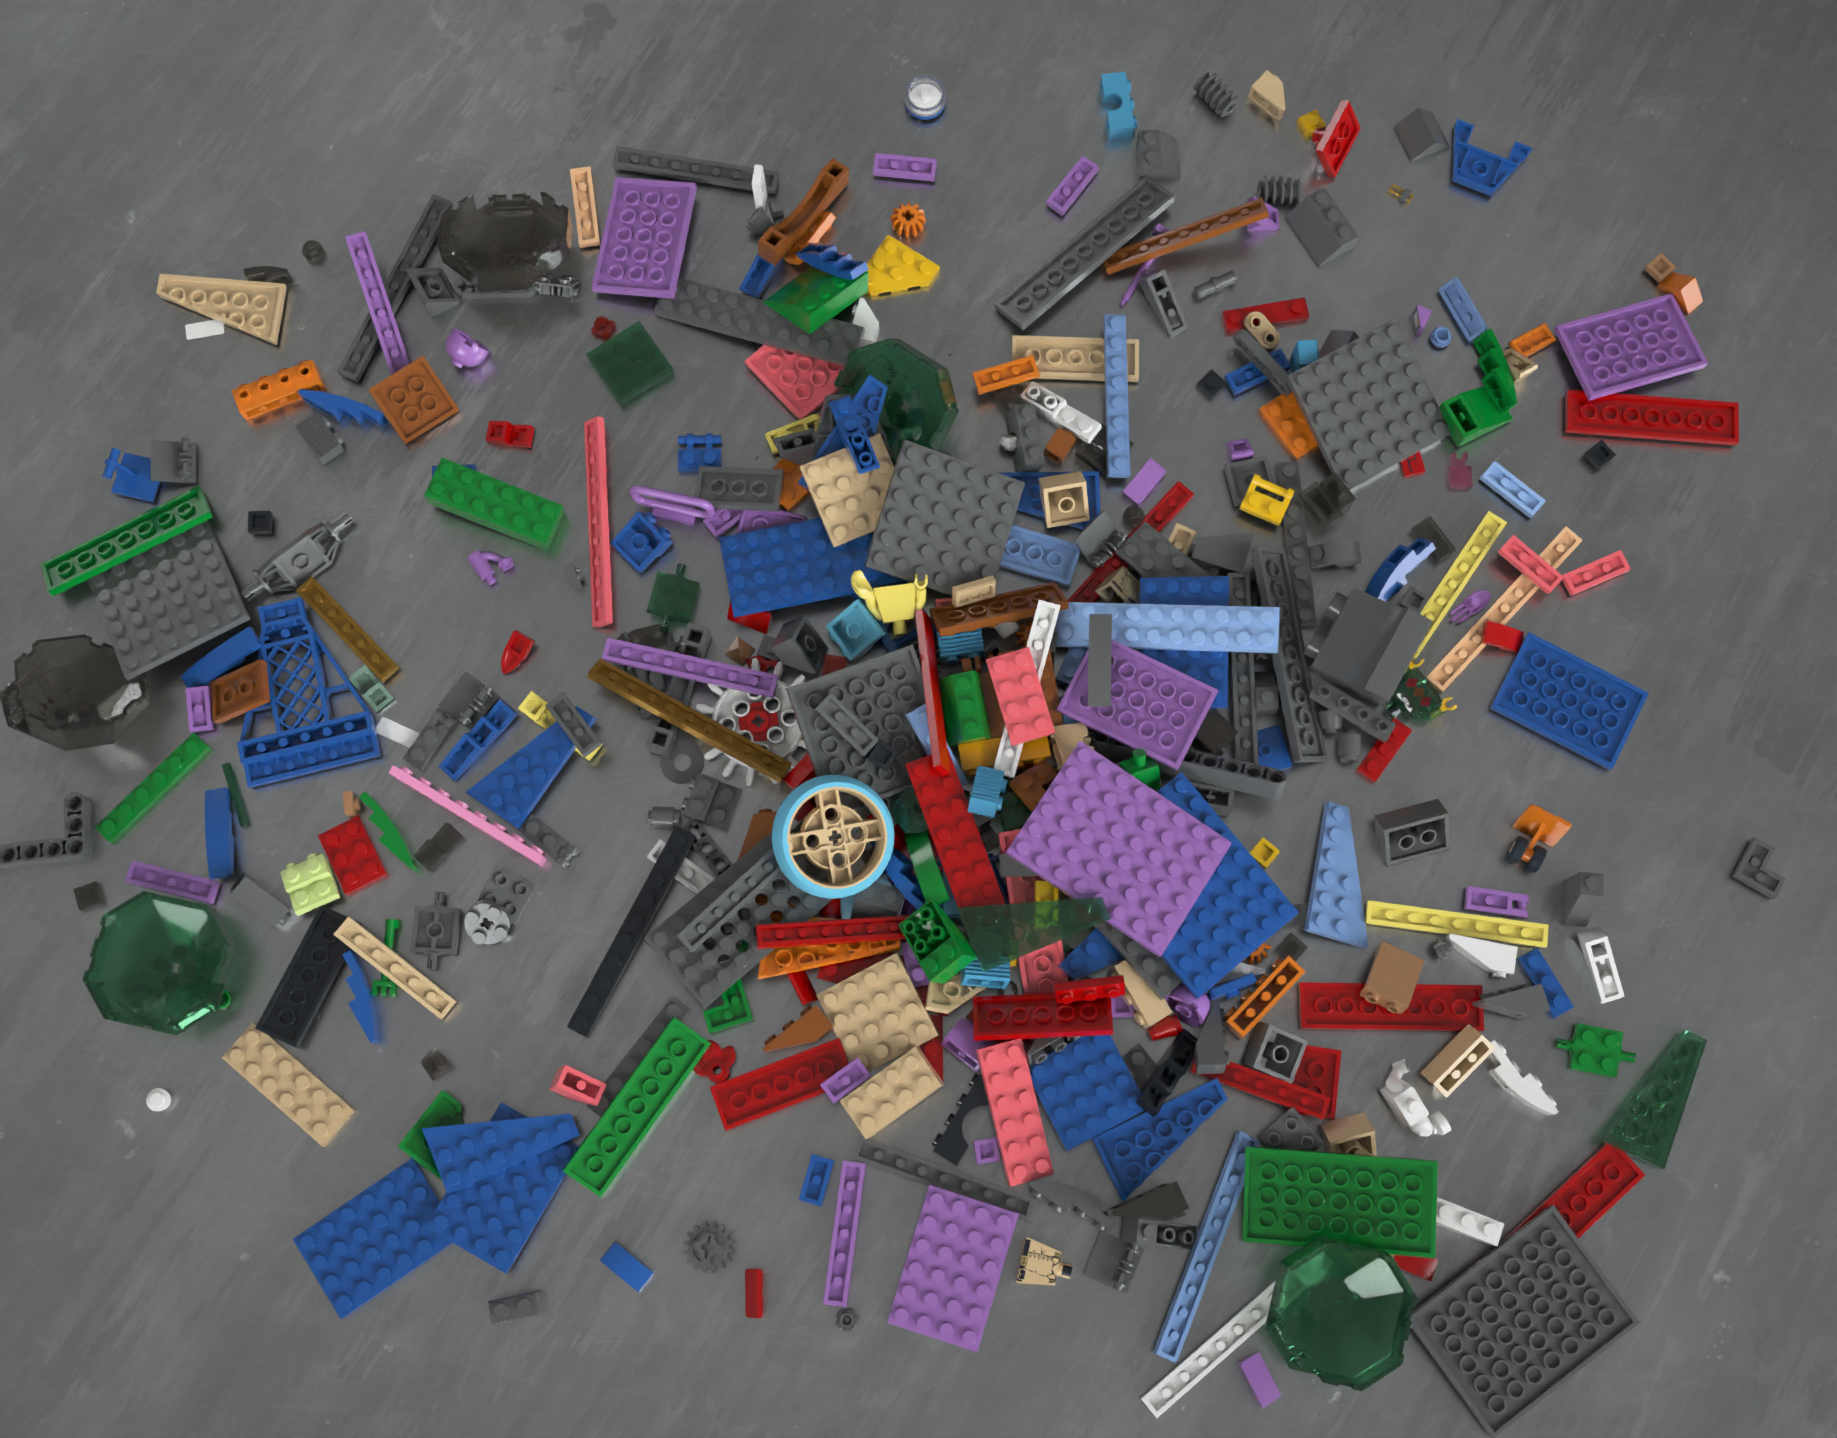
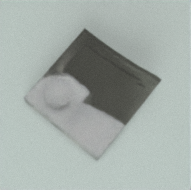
[1074,421,1134,483]

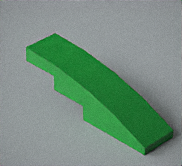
[1473,329,1518,416]
[358,791,419,872]

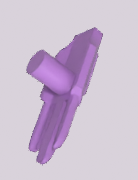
[1450,589,1492,623]

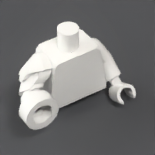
[1379,1059,1451,1137]

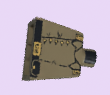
[1095,567,1140,604]

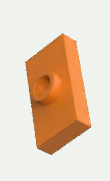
[1507,323,1556,358]

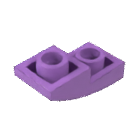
[1123,458,1167,505]

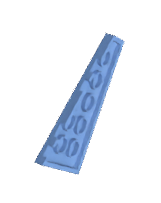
[1304,801,1369,949]

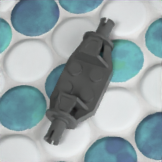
[240,511,354,601]

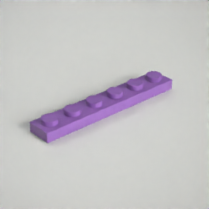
[823,1161,866,1307]

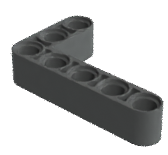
[0,792,94,870]

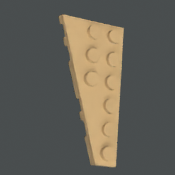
[156,274,287,345]

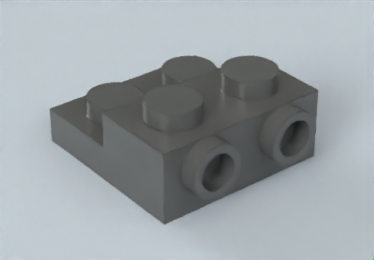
[681,773,742,832]

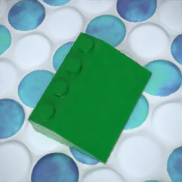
[764,266,868,334]

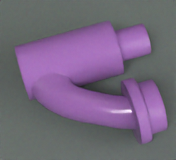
[467,551,514,585]

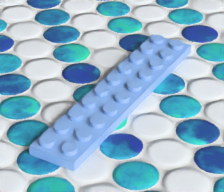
[1055,602,1280,653]

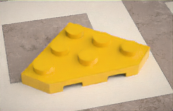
[865,235,940,297]

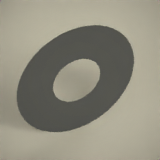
[660,741,704,784]

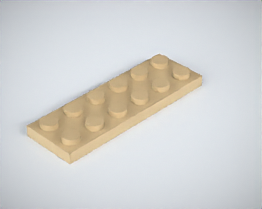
[1012,335,1139,382]
[221,1022,356,1147]

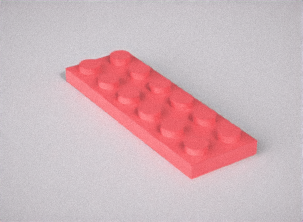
[976,1039,1054,1186]

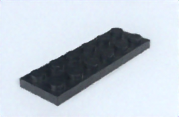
[255,905,363,1048]

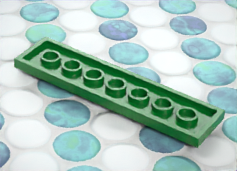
[40,486,213,597]
[562,1016,711,1197]

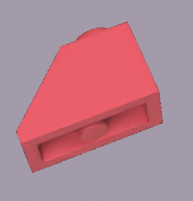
[549,1065,607,1106]

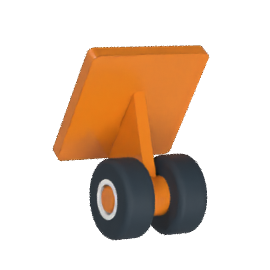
[1506,804,1572,873]

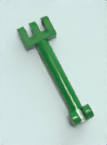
[372,919,401,997]

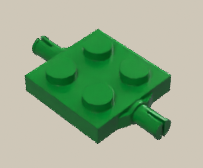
[1555,1023,1636,1078]

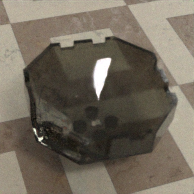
[437,192,573,291]
[0,634,150,751]

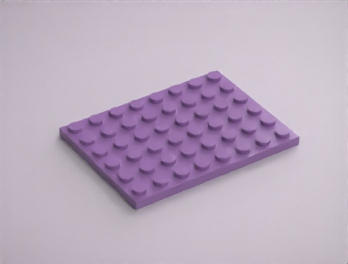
[1006,741,1232,957]

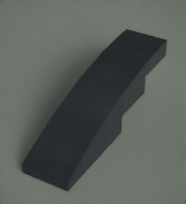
[1135,1028,1198,1117]

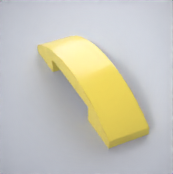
[518,691,603,761]

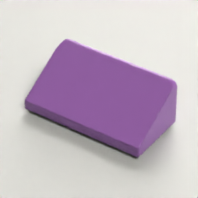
[1237,1352,1281,1408]

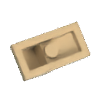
[1503,348,1538,384]

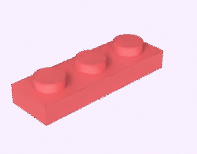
[1498,534,1564,595]
[1562,550,1631,596]

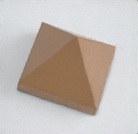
[725,637,755,667]

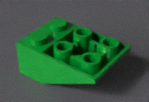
[1439,386,1513,447]
[899,898,977,984]

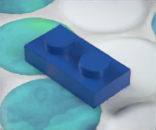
[799,1154,834,1206]

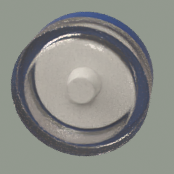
[905,74,946,120]

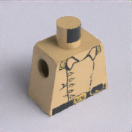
[1015,1237,1073,1285]

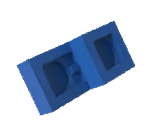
[600,1241,653,1292]

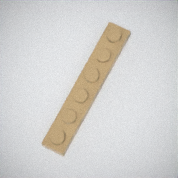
[333,916,457,1020]

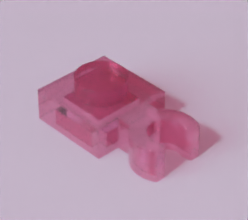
[1448,452,1473,489]

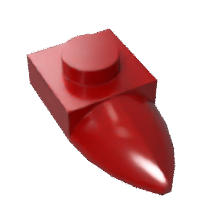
[501,630,535,674]

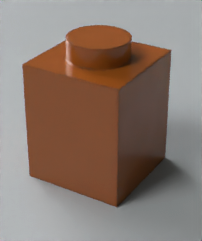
[1044,427,1077,466]

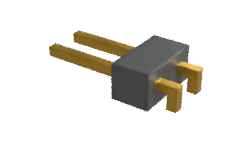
[1388,184,1414,204]

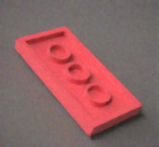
[986,647,1055,746]

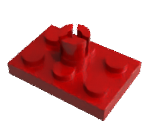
[1312,100,1361,178]

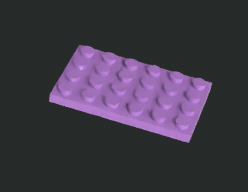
[591,177,697,299]
[1554,293,1708,401]
[1056,639,1218,771]
[887,1184,1019,1352]

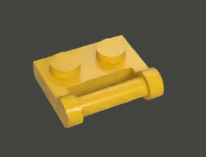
[1239,473,1295,526]

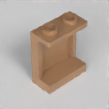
[1359,941,1425,1014]

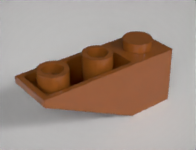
[762,1005,834,1053]

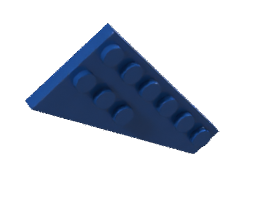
[999,471,1101,530]

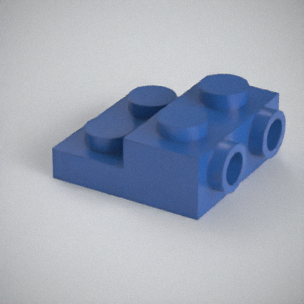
[611,511,674,573]

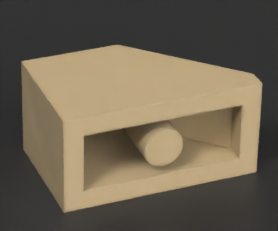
[1248,70,1286,122]

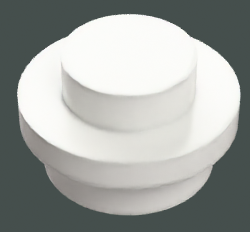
[999,435,1018,451]
[146,1088,171,1112]

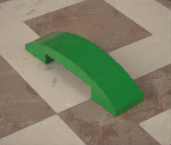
[904,826,950,905]

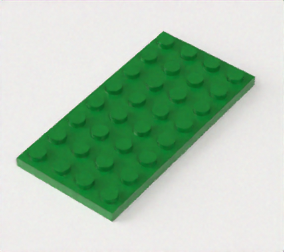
[1243,1146,1438,1258]

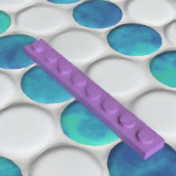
[345,231,410,375]
[602,638,779,698]

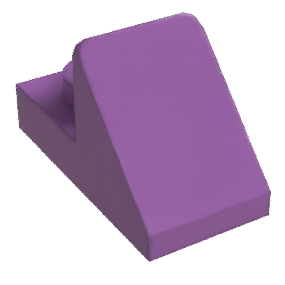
[1247,196,1280,231]

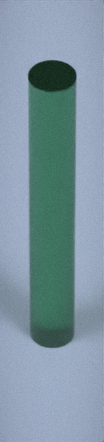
[222,763,249,827]

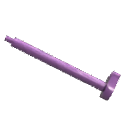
[1120,223,1170,306]

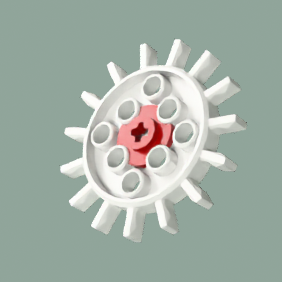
[696,658,807,787]

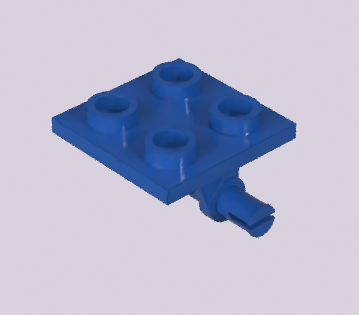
[102,448,160,502]

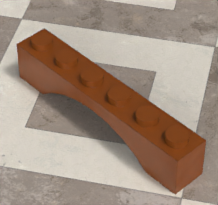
[758,158,849,266]

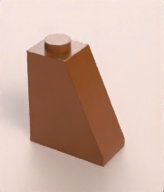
[738,809,777,860]

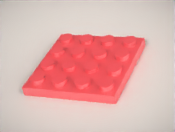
[744,345,864,420]

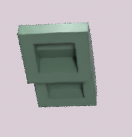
[348,665,394,712]

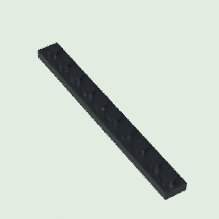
[567,825,697,1038]

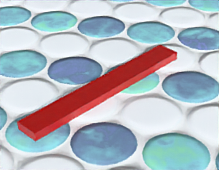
[1068,481,1194,603]
[915,609,950,776]
[755,915,910,949]

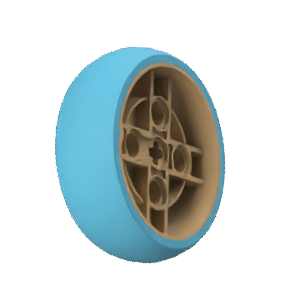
[772,775,894,899]

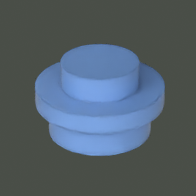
[1430,327,1452,348]

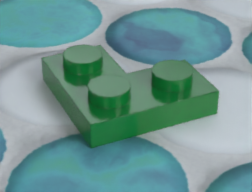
[703,978,754,1034]

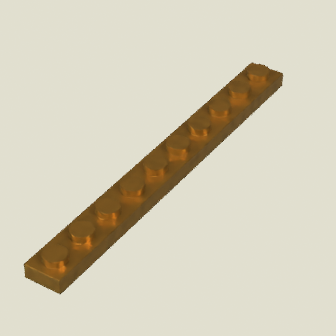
[587,658,792,783]

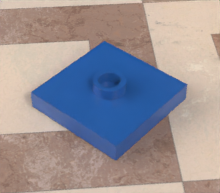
[1257,725,1292,770]
[1207,973,1256,1003]

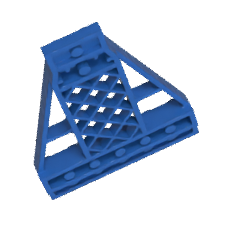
[237,597,381,788]

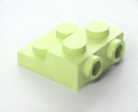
[280,853,340,916]

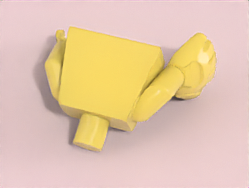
[851,570,928,635]

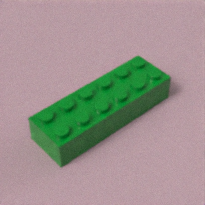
[424,457,565,551]

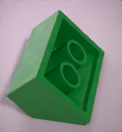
[939,670,991,747]

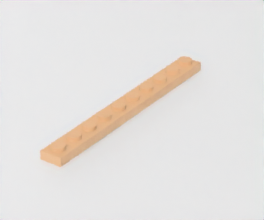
[1424,526,1583,694]

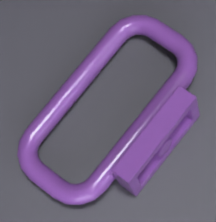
[629,485,715,526]

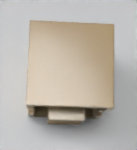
[1048,723,1094,770]

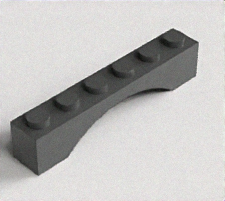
[646,622,712,758]

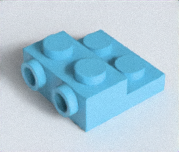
[826,599,885,661]

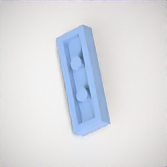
[1480,461,1546,519]

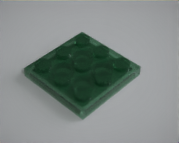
[586,321,675,406]

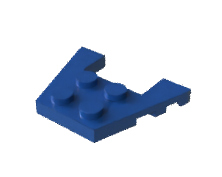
[1452,119,1533,196]

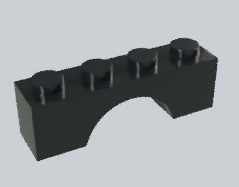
[932,1073,989,1166]

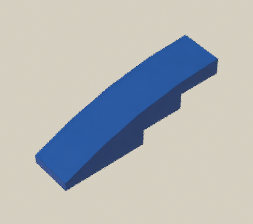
[739,220,786,299]
[796,243,869,280]
[298,389,388,428]
[181,626,263,688]
[438,699,519,781]
[205,787,235,880]
[871,841,926,910]
[342,950,380,1044]

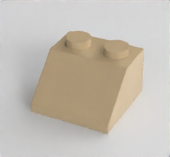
[1039,471,1090,528]
[1321,1112,1377,1156]

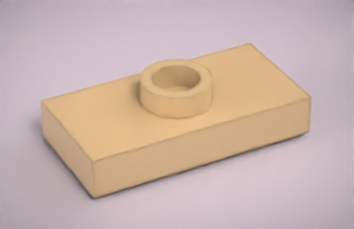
[952,575,996,608]

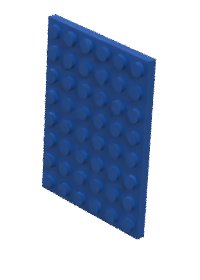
[1157,772,1299,999]

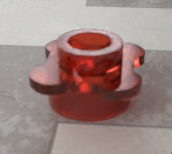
[591,316,616,340]

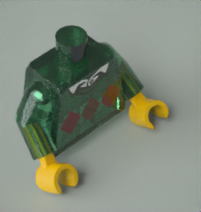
[1385,653,1457,721]

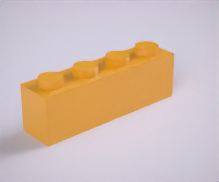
[957,736,1051,777]

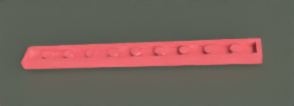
[584,416,613,628]

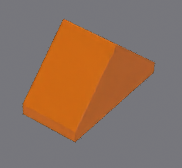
[1657,272,1703,315]

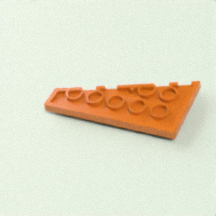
[758,913,901,980]

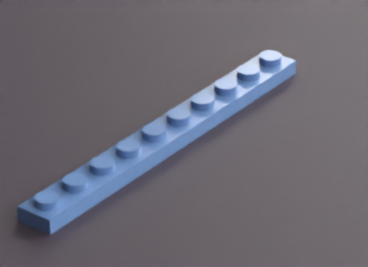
[1153,1131,1261,1363]

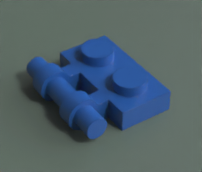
[678,433,722,472]

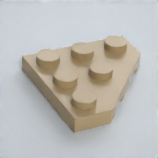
[925,971,988,1014]

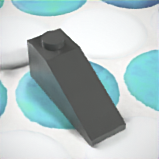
[1138,269,1189,337]

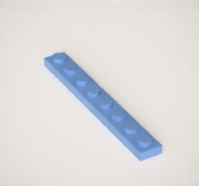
[1103,314,1130,478]

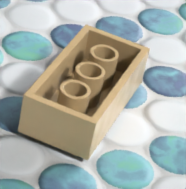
[840,1046,945,1140]

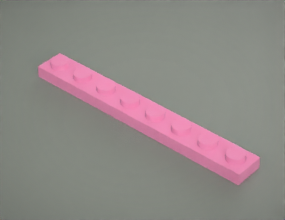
[388,765,547,867]

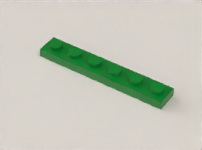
[94,732,211,844]

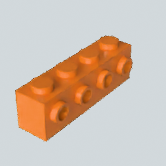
[231,360,326,420]
[1223,956,1306,1040]

